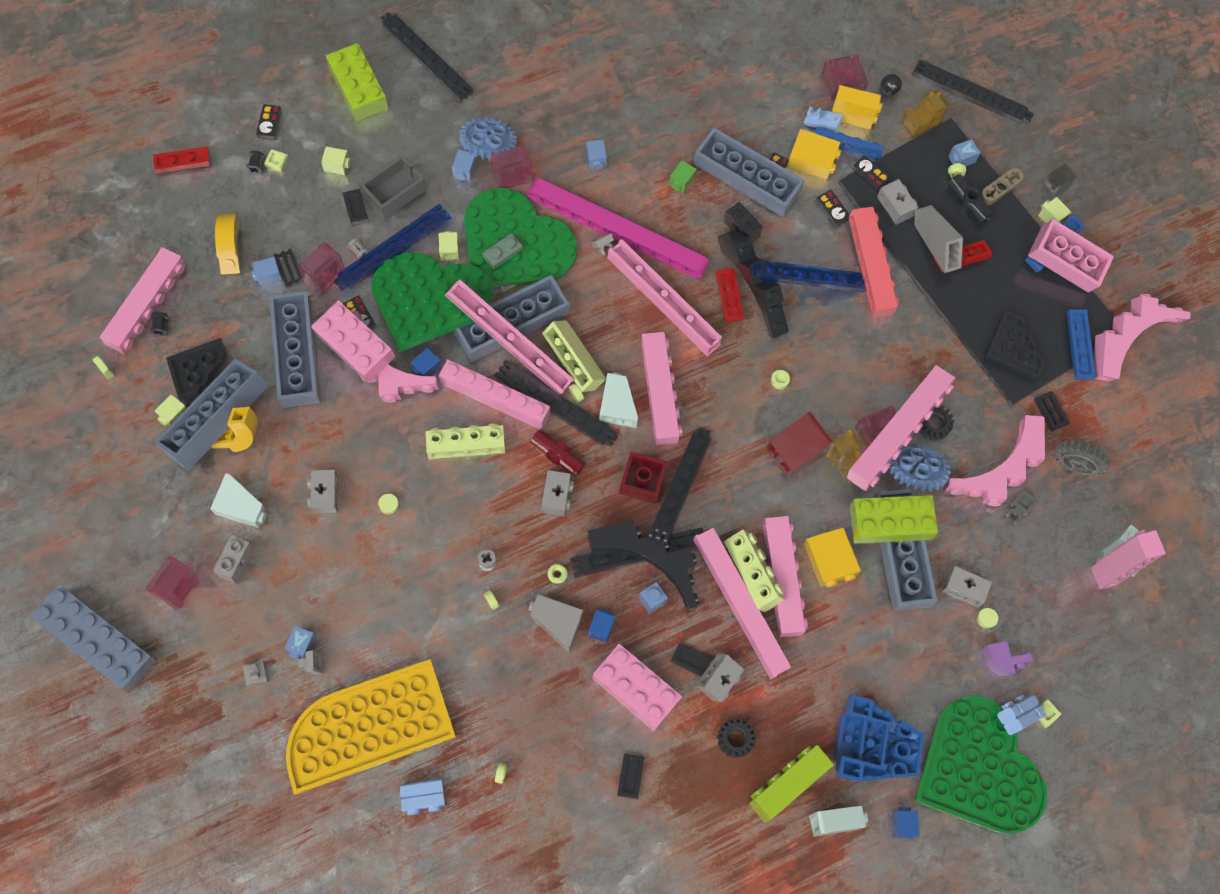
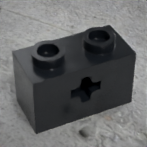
[723,202,763,243]

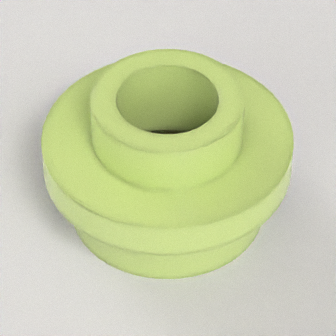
[948,163,966,178]
[548,564,567,584]

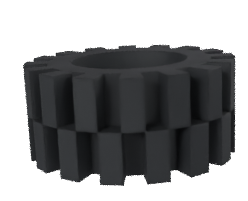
[919,405,954,441]
[717,718,756,758]

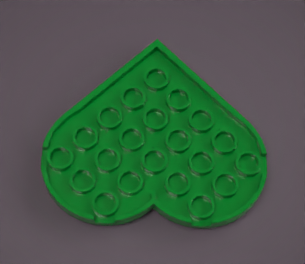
[464,188,577,288]
[371,252,493,352]
[914,696,1047,834]

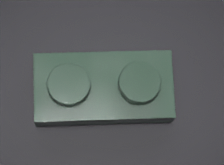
[482,233,523,269]

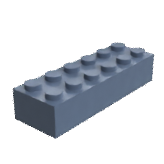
[693,127,805,217]
[453,275,570,363]
[269,291,320,408]
[154,359,269,471]
[873,488,938,612]
[30,584,157,693]

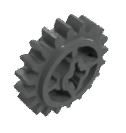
[1054,440,1110,476]

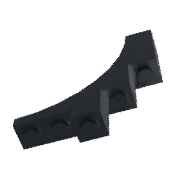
[717,230,789,339]
[587,521,699,613]

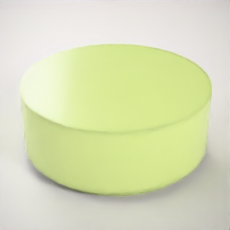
[771,370,790,389]
[568,384,584,403]
[378,494,399,514]
[483,590,499,611]
[977,608,998,629]
[495,761,507,784]

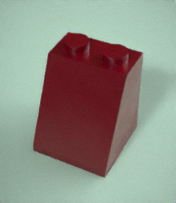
[767,411,833,478]

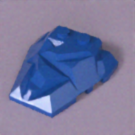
[833,694,925,782]

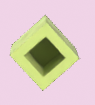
[321,147,351,175]
[1038,197,1071,224]
[439,231,459,261]
[155,395,187,427]

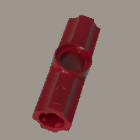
[530,429,586,477]

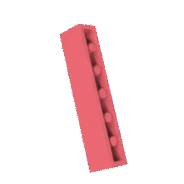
[848,207,899,317]

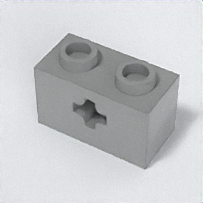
[877,179,918,225]
[307,469,338,514]
[541,470,574,516]
[213,535,254,584]
[942,566,992,608]
[695,653,744,702]

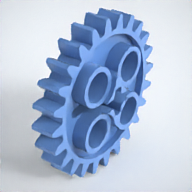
[459,117,517,161]
[889,443,951,492]

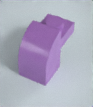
[982,641,1033,676]

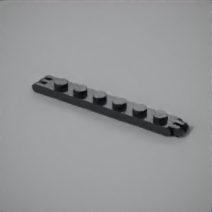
[380,12,473,101]
[912,60,1034,124]
[494,360,618,447]
[648,428,712,544]
[570,527,710,578]

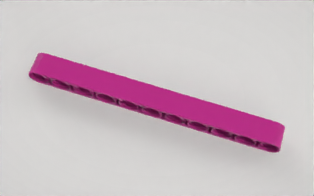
[527,178,710,279]

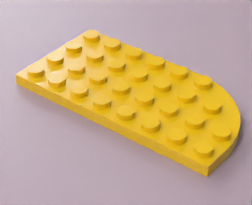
[286,659,456,795]

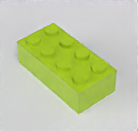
[325,43,388,121]
[850,495,938,544]
[749,745,834,823]

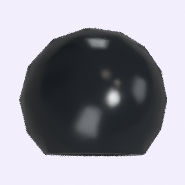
[880,74,902,96]

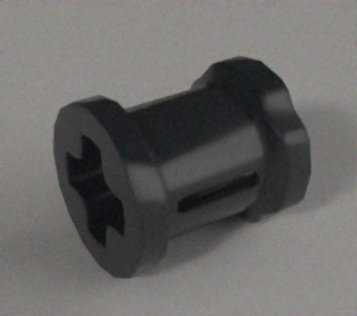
[246,150,265,174]
[150,312,169,336]

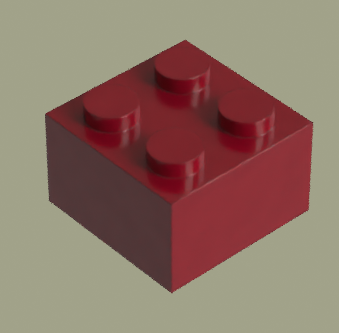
[619,451,668,504]

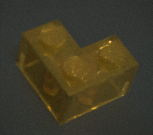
[901,89,950,138]
[826,430,862,484]

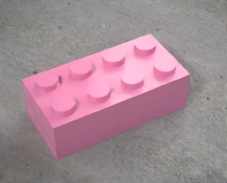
[1028,219,1114,293]
[311,300,396,383]
[592,644,682,732]

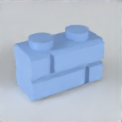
[997,694,1046,735]
[400,779,446,815]

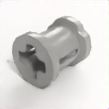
[347,237,372,262]
[478,549,496,572]

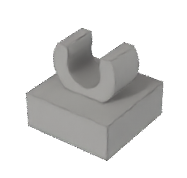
[591,234,614,255]
[298,651,323,675]
[243,661,268,687]

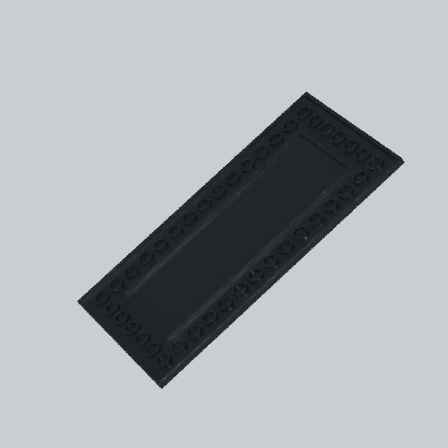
[838,118,1114,406]

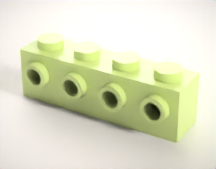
[542,320,606,392]
[426,424,505,459]
[724,530,785,612]

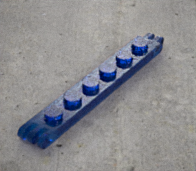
[334,204,452,291]
[751,260,866,292]

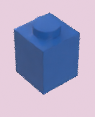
[410,348,442,376]
[588,609,615,643]
[892,807,919,839]

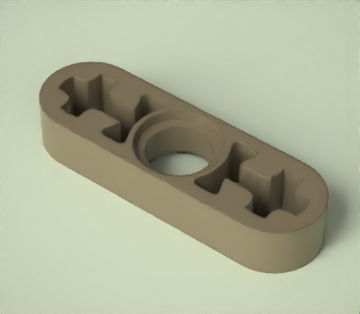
[981,168,1024,205]

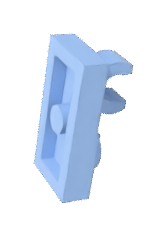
[804,106,843,132]

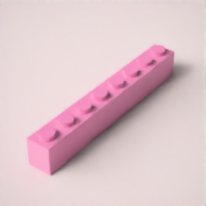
[847,365,956,491]

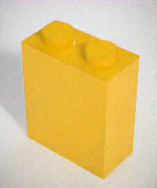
[832,85,882,129]
[787,129,841,180]
[804,527,861,588]

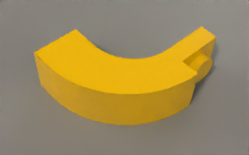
[215,212,241,274]
[211,407,258,452]

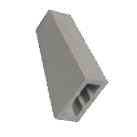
[914,205,963,273]

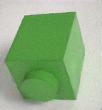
[669,161,697,194]

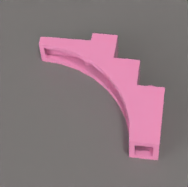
[1094,294,1190,382]
[352,311,439,403]
[944,415,1045,506]

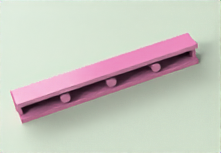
[607,239,722,357]
[445,279,574,395]
[693,528,791,680]

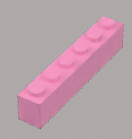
[99,247,186,355]
[641,332,682,445]
[439,360,550,429]
[762,516,808,638]
[1091,529,1166,590]

